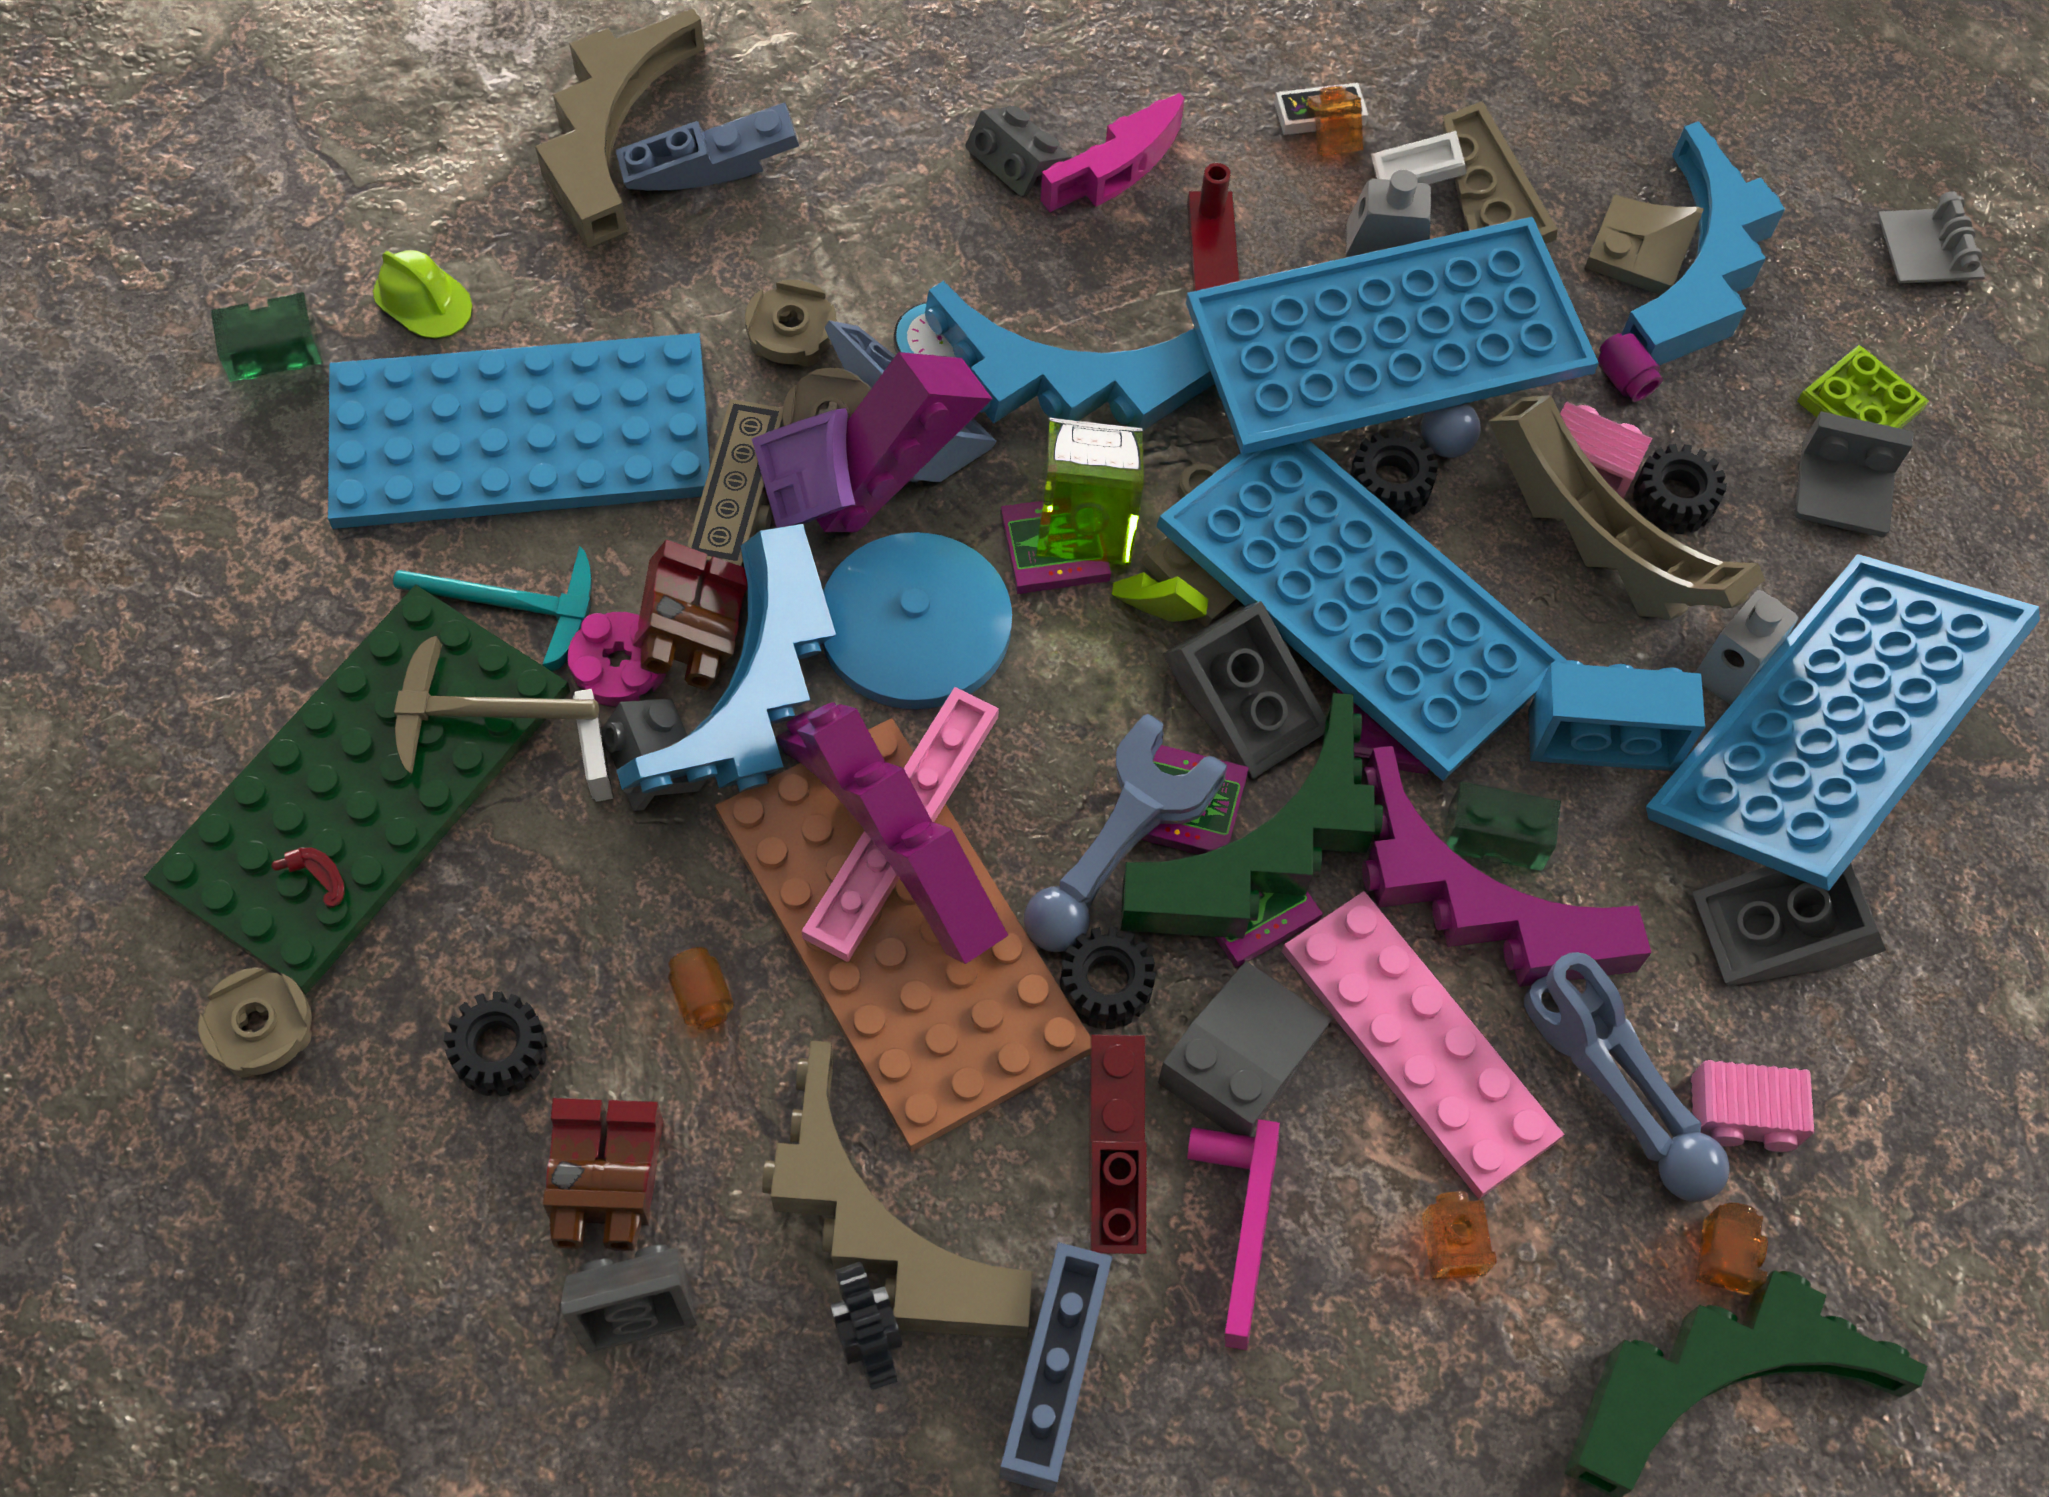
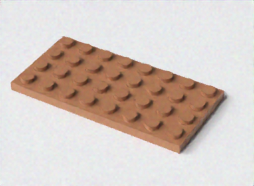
[715,718,1091,1152]

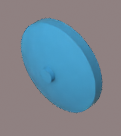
[822,532,1012,709]

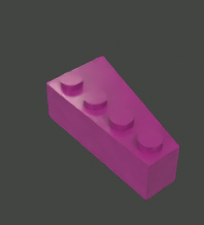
[816,352,992,532]

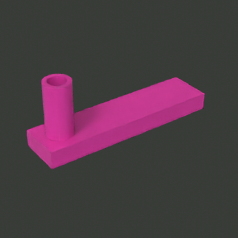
[1187,1119,1280,1350]

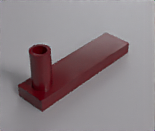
[1187,163,1239,291]

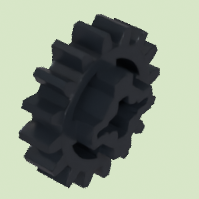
[830,1262,903,1390]

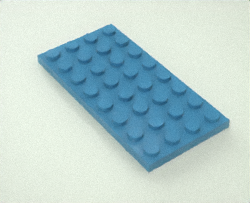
[1186,217,1599,455]
[328,333,711,529]
[1156,440,1568,781]
[1646,554,2040,891]

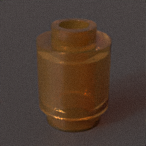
[667,947,734,1030]

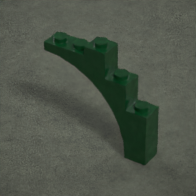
[1120,693,1383,939]
[1564,1270,1928,1497]

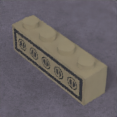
[687,399,784,568]

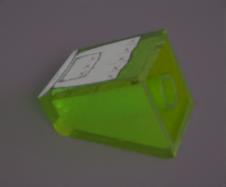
[1036,418,1144,566]

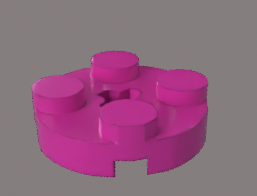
[568,612,666,707]

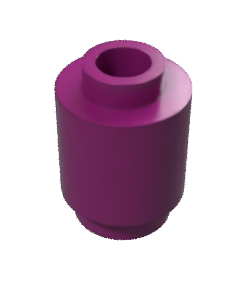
[1597,333,1663,402]

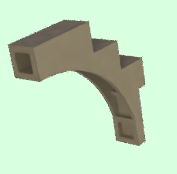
[1489,395,1765,620]
[762,1040,1032,1340]

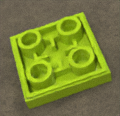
[1797,345,1929,429]

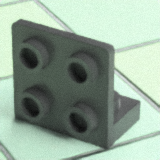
[1794,411,1914,537]

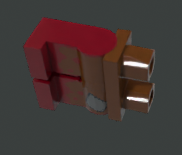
[633,539,748,690]
[543,1098,663,1251]

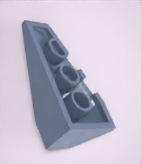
[825,320,997,482]

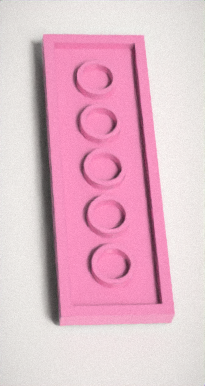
[1282,891,1565,1199]

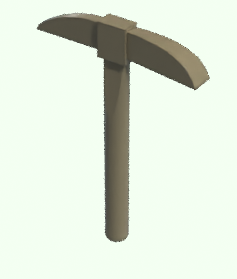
[394,636,599,774]

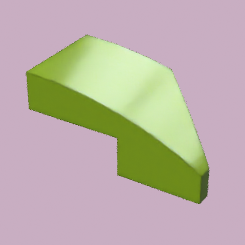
[1112,572,1209,622]

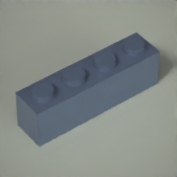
[999,1242,1113,1493]

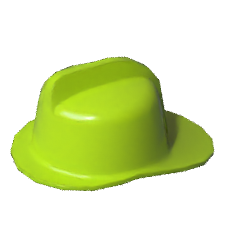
[373,250,473,339]

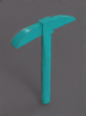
[393,546,592,672]

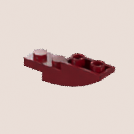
[1089,1034,1147,1254]

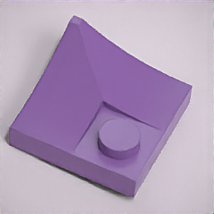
[752,408,855,528]

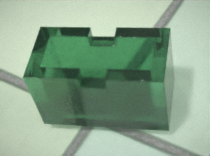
[211,292,323,382]
[1444,781,1561,871]

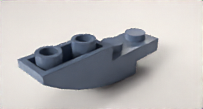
[616,102,800,190]

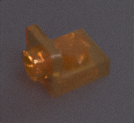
[1307,86,1363,157]

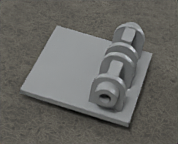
[1877,191,1985,284]

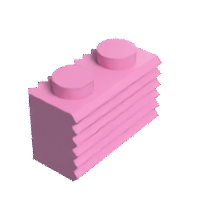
[1560,402,1653,499]
[1691,1060,1814,1152]

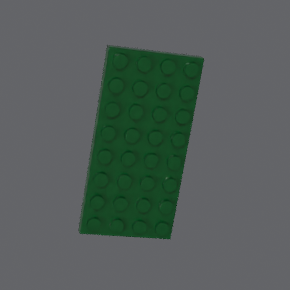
[144,585,570,995]

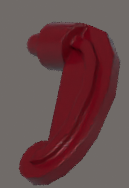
[271,847,345,908]

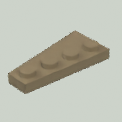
[1442,101,1558,244]

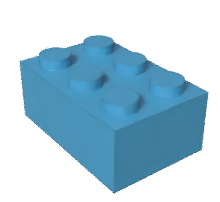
[1528,660,1705,771]

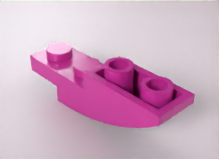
[1041,93,1185,212]

